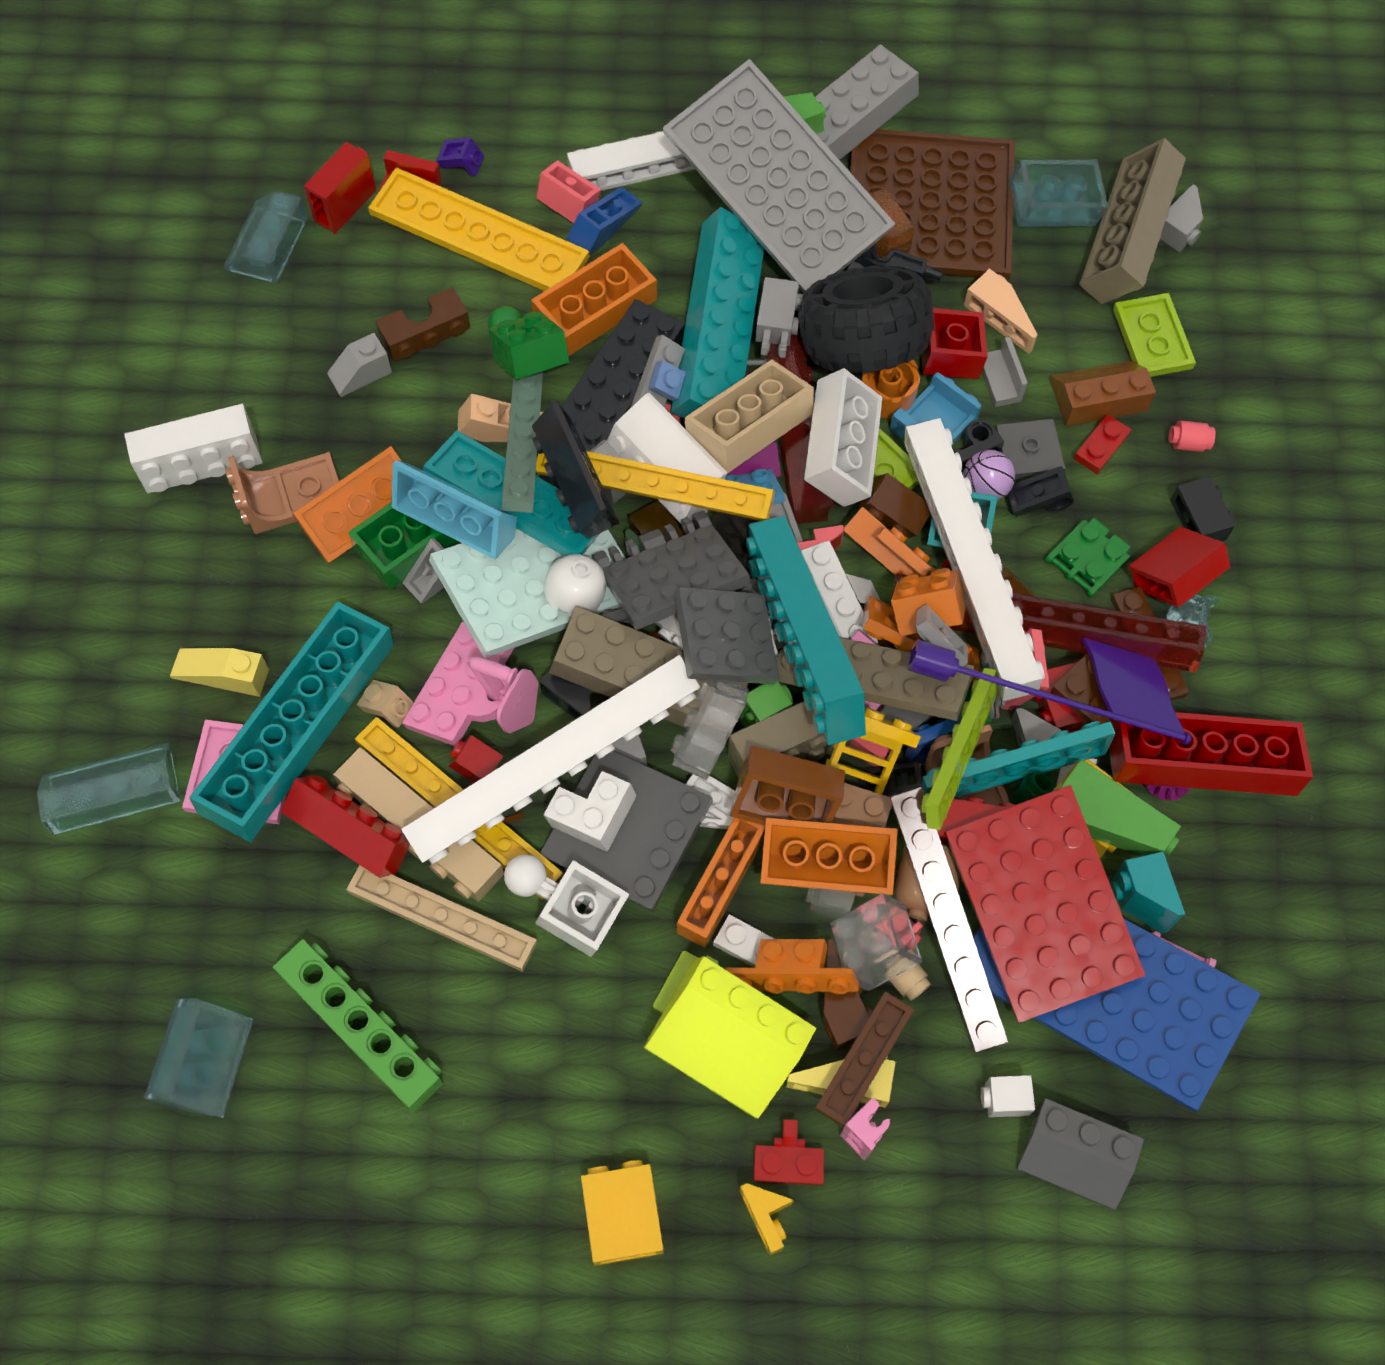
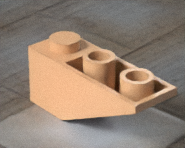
[458,394,543,442]

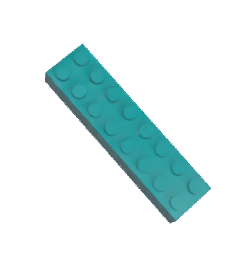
[671,207,764,419]
[746,515,866,746]
[189,601,394,843]

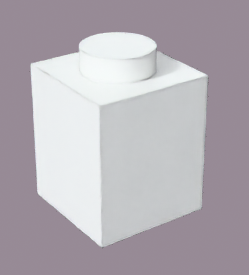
[981,1075,1035,1117]

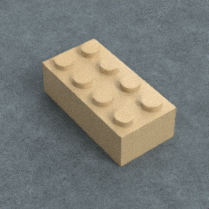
[685,359,813,473]

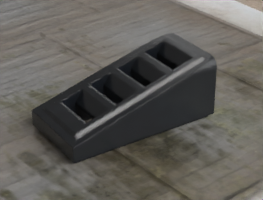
[859,760,925,797]

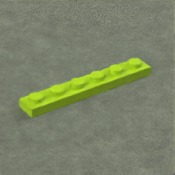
[922,668,998,830]

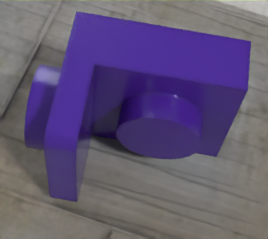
[436,137,484,176]

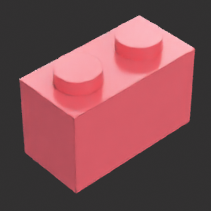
[536,160,601,223]

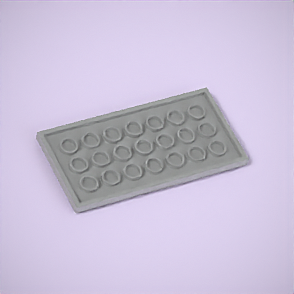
[663,59,895,293]

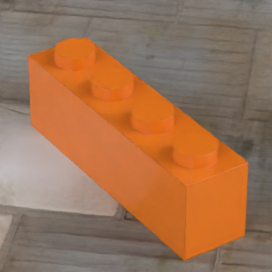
[676,818,765,948]

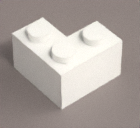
[544,771,637,852]

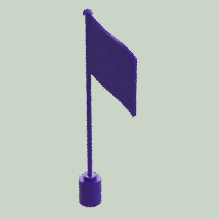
[907,637,1192,744]

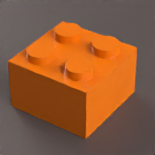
[891,568,966,636]

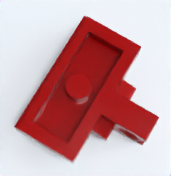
[754,1120,824,1186]

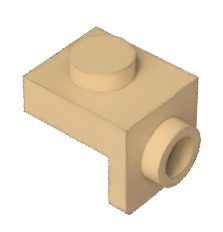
[357,680,414,728]

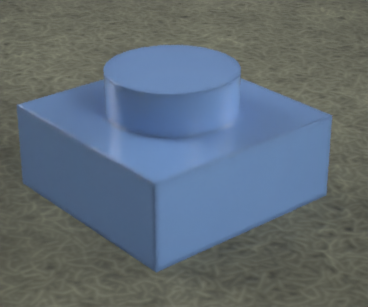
[649,360,686,401]

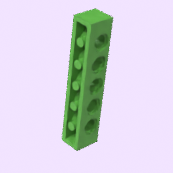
[273,939,443,1114]

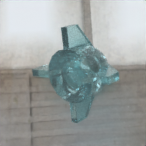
[1159,593,1219,648]

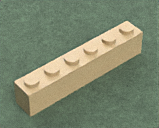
[333,747,504,903]

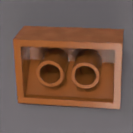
[1049,361,1156,427]
[730,745,845,825]

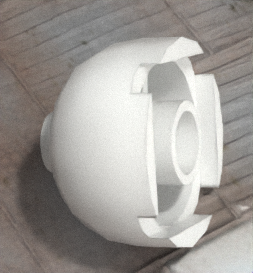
[543,554,607,617]

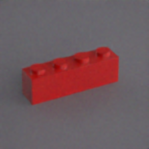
[280,775,410,878]

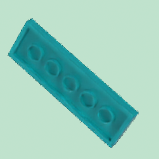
[423,430,600,556]
[921,721,1115,799]

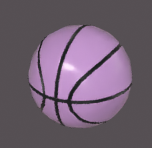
[963,450,1015,500]

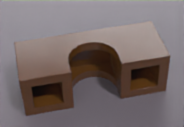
[376,287,471,362]

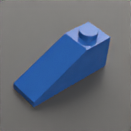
[567,186,643,255]

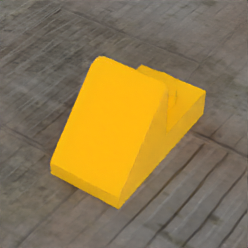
[739,1183,793,1256]

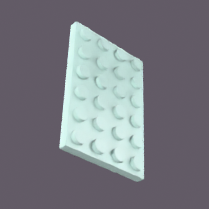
[429,529,626,658]

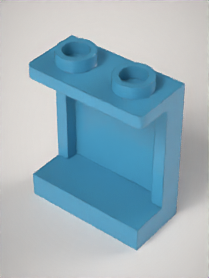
[889,372,982,445]

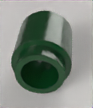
[1008,771,1054,805]

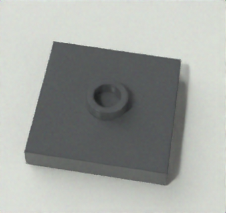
[995,419,1065,479]

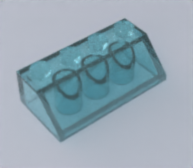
[37,743,181,835]

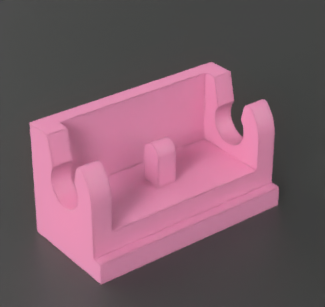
[840,1098,890,1160]

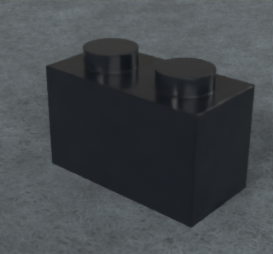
[1170,476,1235,542]

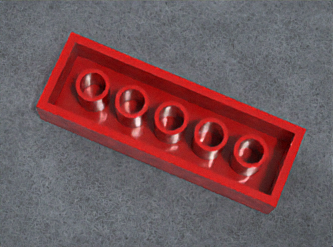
[1109,712,1313,796]

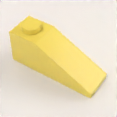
[170,648,269,697]
[786,1056,895,1108]

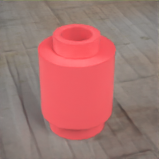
[1168,420,1215,452]

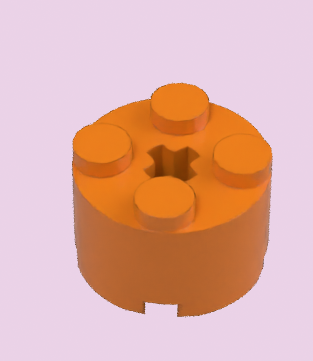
[861,360,920,421]

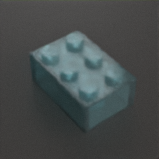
[1009,160,1108,227]

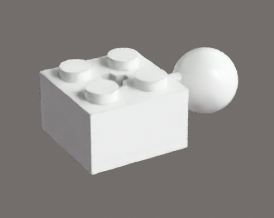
[504,854,629,957]

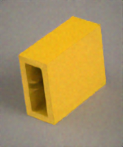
[581,1160,664,1266]

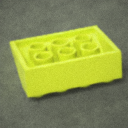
[643,956,816,1119]

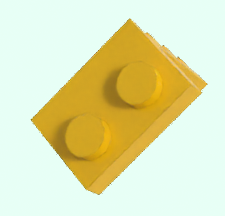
[825,708,921,795]

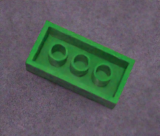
[348,502,458,590]

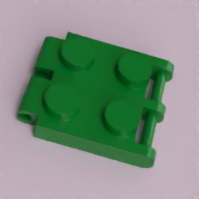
[1045,518,1131,598]

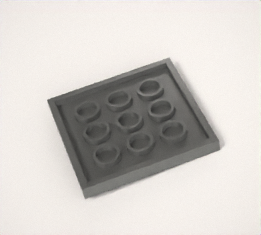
[540,751,713,913]

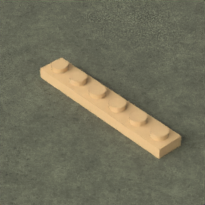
[346,865,537,972]

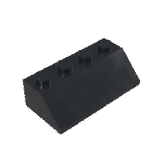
[532,400,620,539]

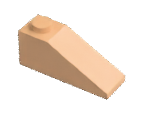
[964,269,1038,354]

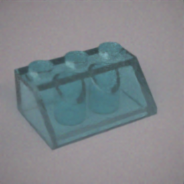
[224,190,307,283]
[144,998,253,1118]

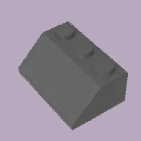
[1016,1098,1144,1210]

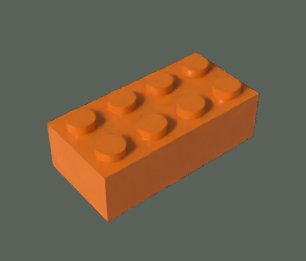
[531,243,657,356]

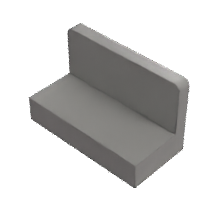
[981,337,1027,407]

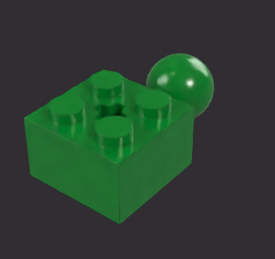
[488,305,569,380]

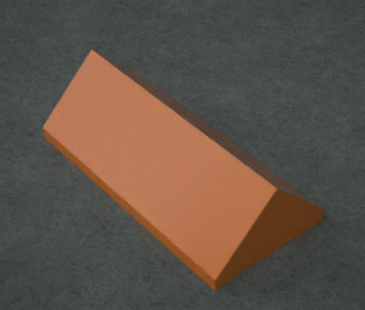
[760,818,898,895]

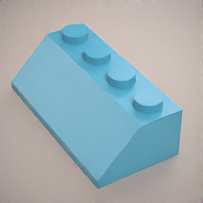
[392,460,517,560]

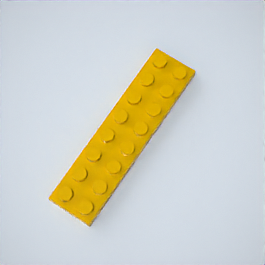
[368,168,589,291]

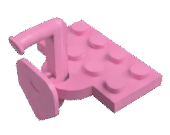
[402,621,538,746]

